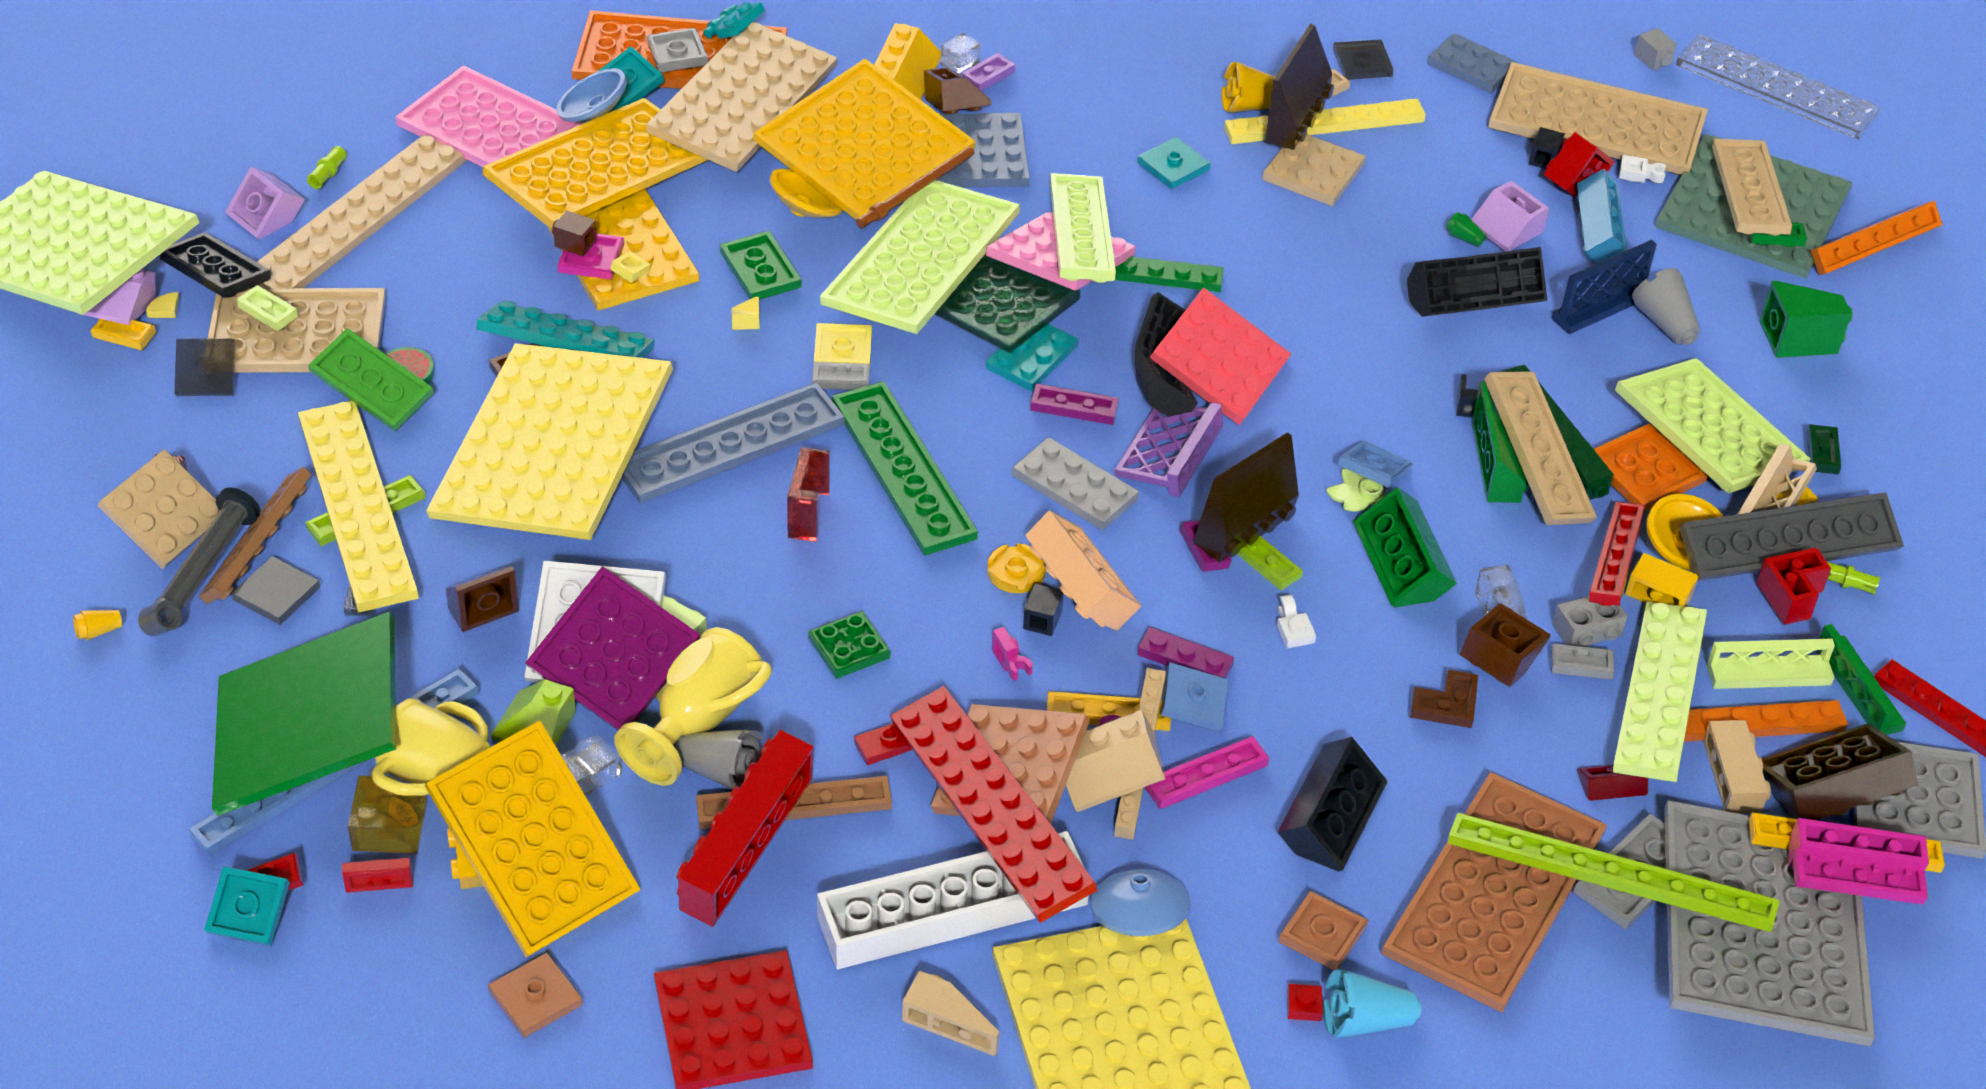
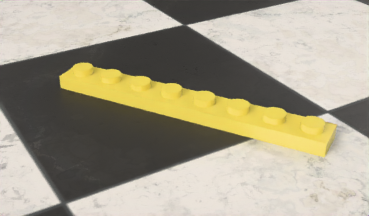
[1224,99,1426,144]

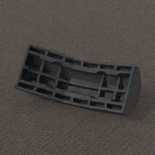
[1407,247,1547,317]
[1134,292,1198,417]

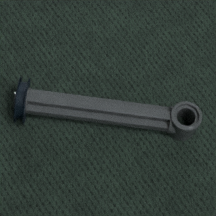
[138,487,261,637]

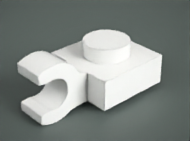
[1276,595,1316,648]

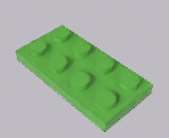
[308,328,434,431]

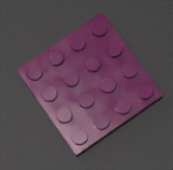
[525,566,701,731]

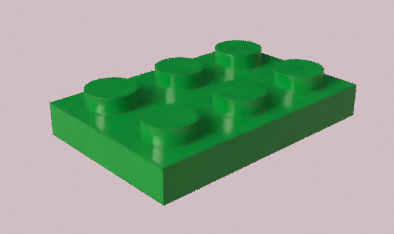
[720,230,802,300]

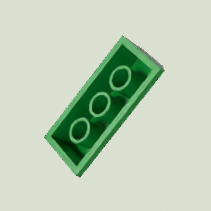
[1472,381,1529,503]
[1353,487,1457,608]

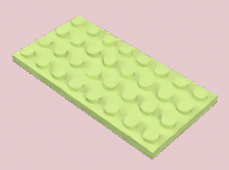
[820,180,1020,334]

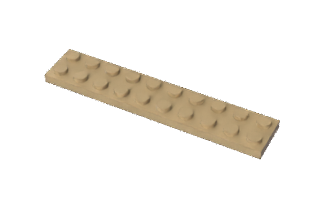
[257,135,466,289]

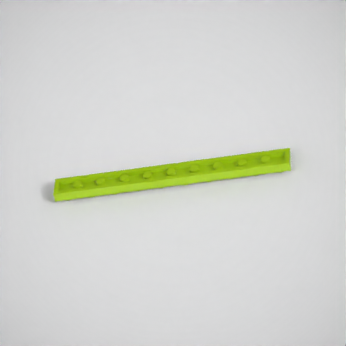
[1448,813,1780,933]

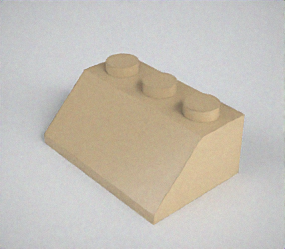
[1066,710,1166,812]

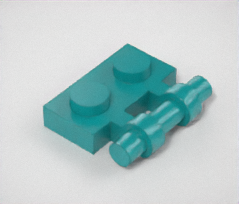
[703,1,765,39]

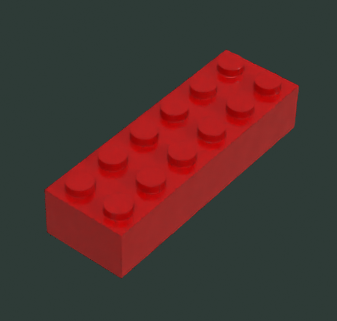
[676,730,814,927]

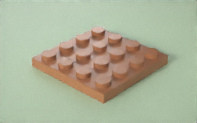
[931,704,1089,824]

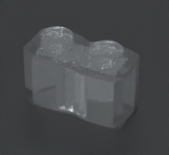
[561,735,622,797]

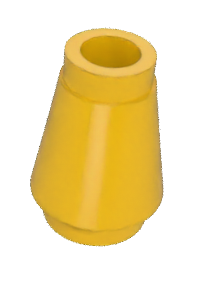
[73,609,122,641]

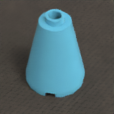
[1323,969,1421,1038]

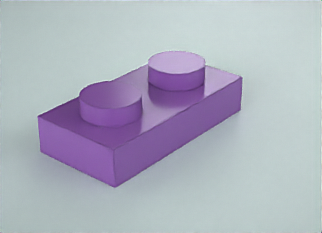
[962,53,1015,91]

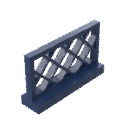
[1551,239,1657,334]

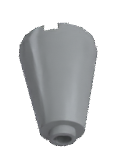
[1632,268,1700,345]
[673,729,763,790]

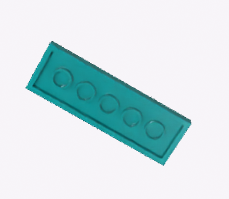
[476,301,654,358]

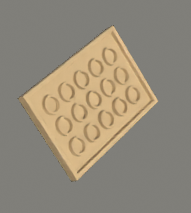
[203,288,386,373]

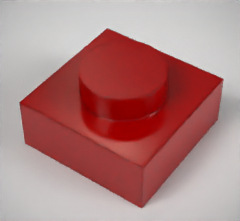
[1287,984,1323,1021]

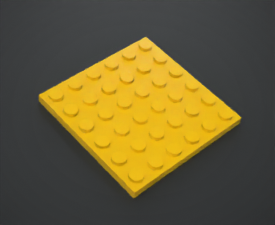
[753,59,975,220]

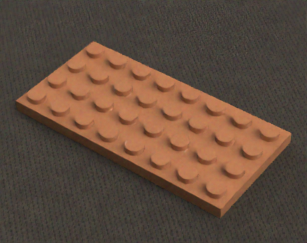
[1381,772,1607,1013]

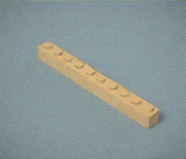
[1114,668,1166,840]

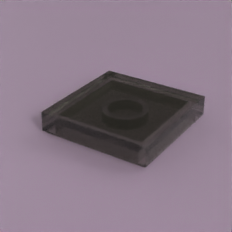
[1333,39,1394,80]
[174,338,236,396]

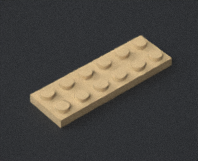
[1712,138,1792,236]
[1484,372,1597,525]

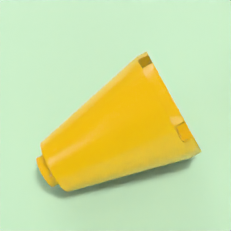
[1221,62,1275,113]

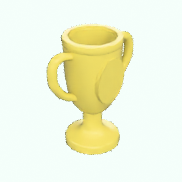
[614,627,772,786]
[371,698,491,796]

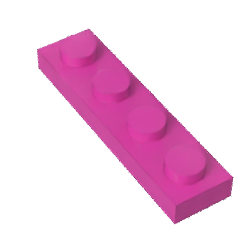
[1144,736,1269,809]

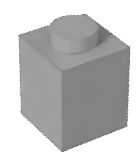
[1634,28,1677,71]

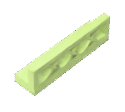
[1706,639,1835,689]

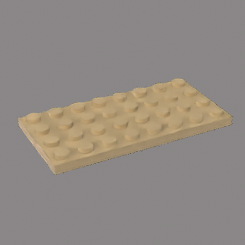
[646,22,837,172]
[1488,62,1708,175]

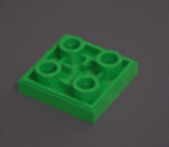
[808,611,891,679]

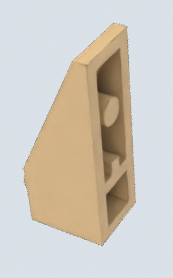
[902,971,1000,1056]

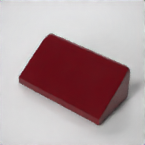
[1577,764,1648,801]

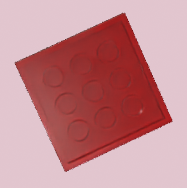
[654,950,813,1089]

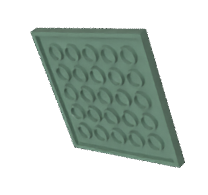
[1655,134,1853,279]

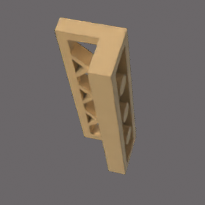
[1738,443,1817,514]

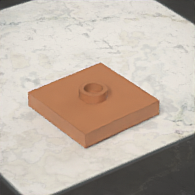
[1278,891,1368,970]
[488,953,583,1038]

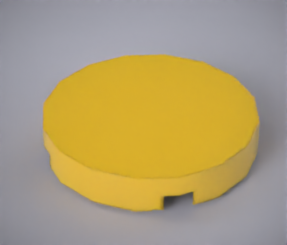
[987,543,1046,593]

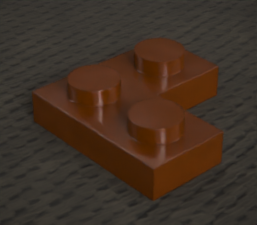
[1410,670,1479,728]

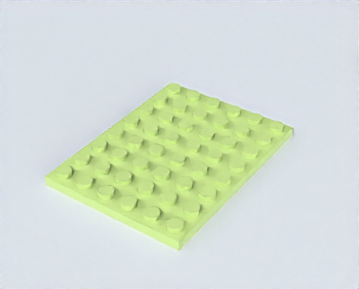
[0,170,199,315]

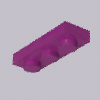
[1030,384,1119,425]
[1137,627,1234,679]

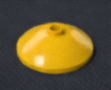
[769,169,843,218]
[1647,494,1723,570]

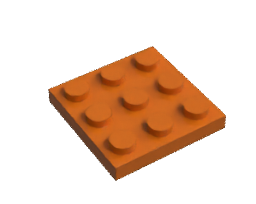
[1594,423,1708,511]

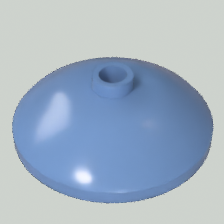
[556,68,627,123]
[1091,869,1190,936]

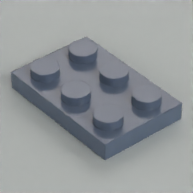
[1428,33,1518,94]

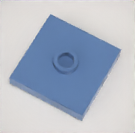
[1338,440,1413,488]
[1161,663,1228,732]

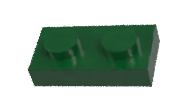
[1807,424,1842,475]

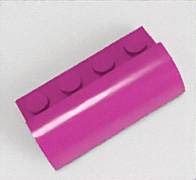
[1788,818,1929,905]

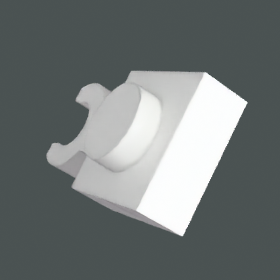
[1619,155,1666,183]

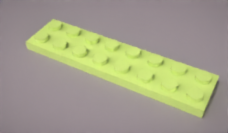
[1049,173,1116,283]
[1613,601,1707,782]

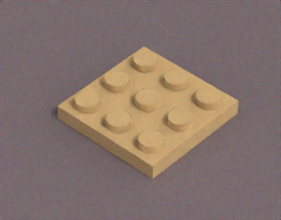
[1262,134,1366,206]
[97,449,220,570]

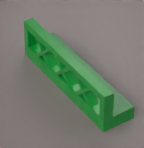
[1816,624,1906,735]

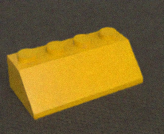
[874,23,942,101]

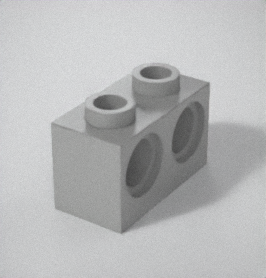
[1552,596,1627,647]

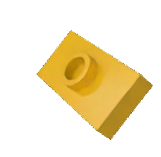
[91,319,156,351]

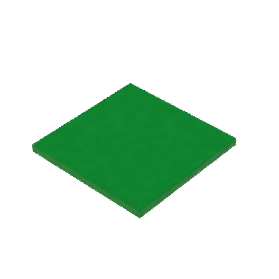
[212,611,396,816]

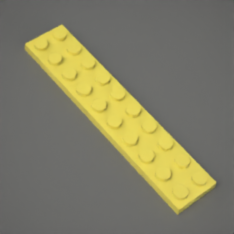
[298,401,419,613]

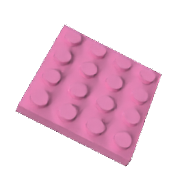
[986,212,1136,291]

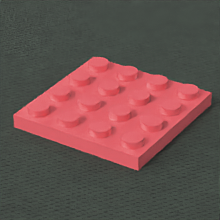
[1149,287,1291,425]

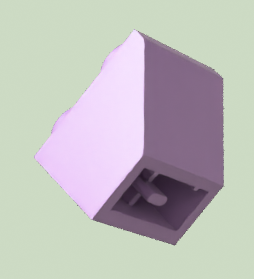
[1472,181,1549,251]

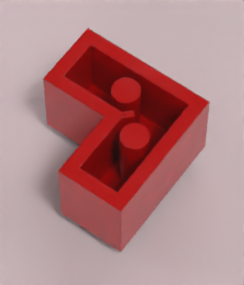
[1543,132,1615,197]
[1756,547,1831,625]

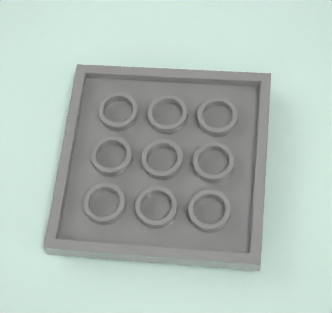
[1853,742,1986,859]

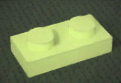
[237,285,298,331]

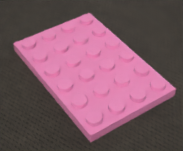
[395,66,583,167]

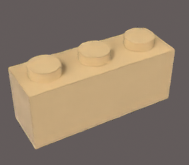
[1703,720,1771,813]

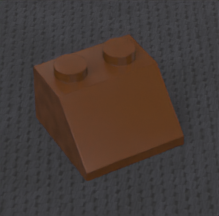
[445,566,519,632]
[1460,603,1551,687]

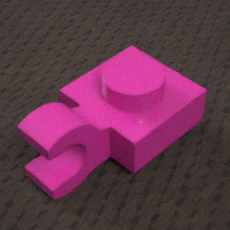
[992,627,1033,681]

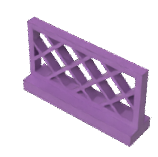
[1115,402,1223,497]

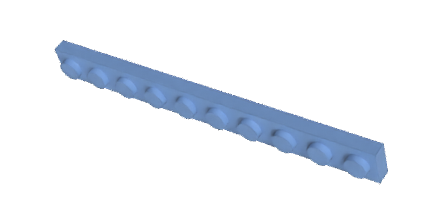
[189,668,478,856]

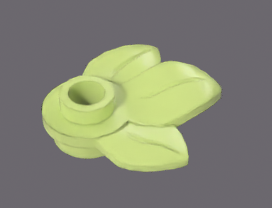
[1326,469,1385,512]

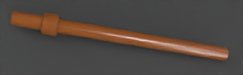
[856,146,974,228]

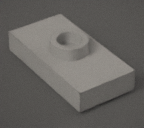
[812,362,870,390]
[1551,644,1614,680]

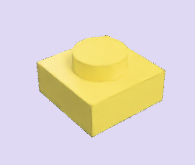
[610,251,651,283]

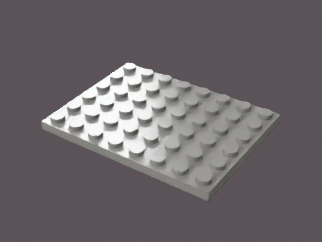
[1664,800,1875,1046]

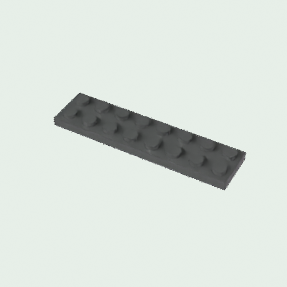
[1679,492,1904,581]

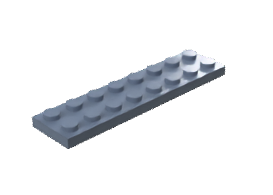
[621,382,845,503]

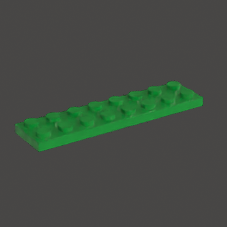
[832,381,978,556]

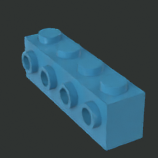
[1576,169,1627,264]

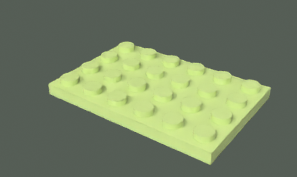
[1615,358,1811,493]

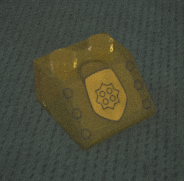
[348,775,427,854]

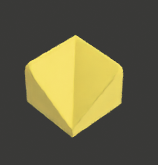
[731,297,760,330]

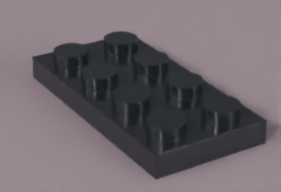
[159,232,271,298]

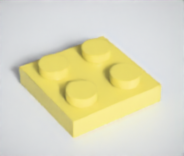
[814,323,872,364]

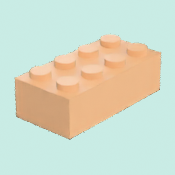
[1025,510,1141,631]

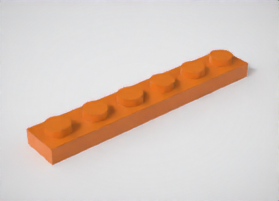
[1811,200,1943,275]
[1684,700,1848,742]

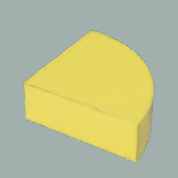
[146,292,180,318]

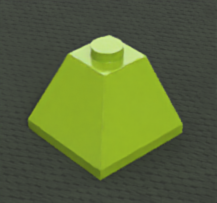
[491,679,576,746]

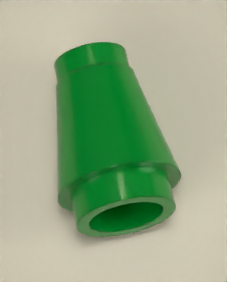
[1446,212,1487,247]

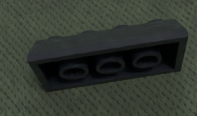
[1277,737,1388,872]

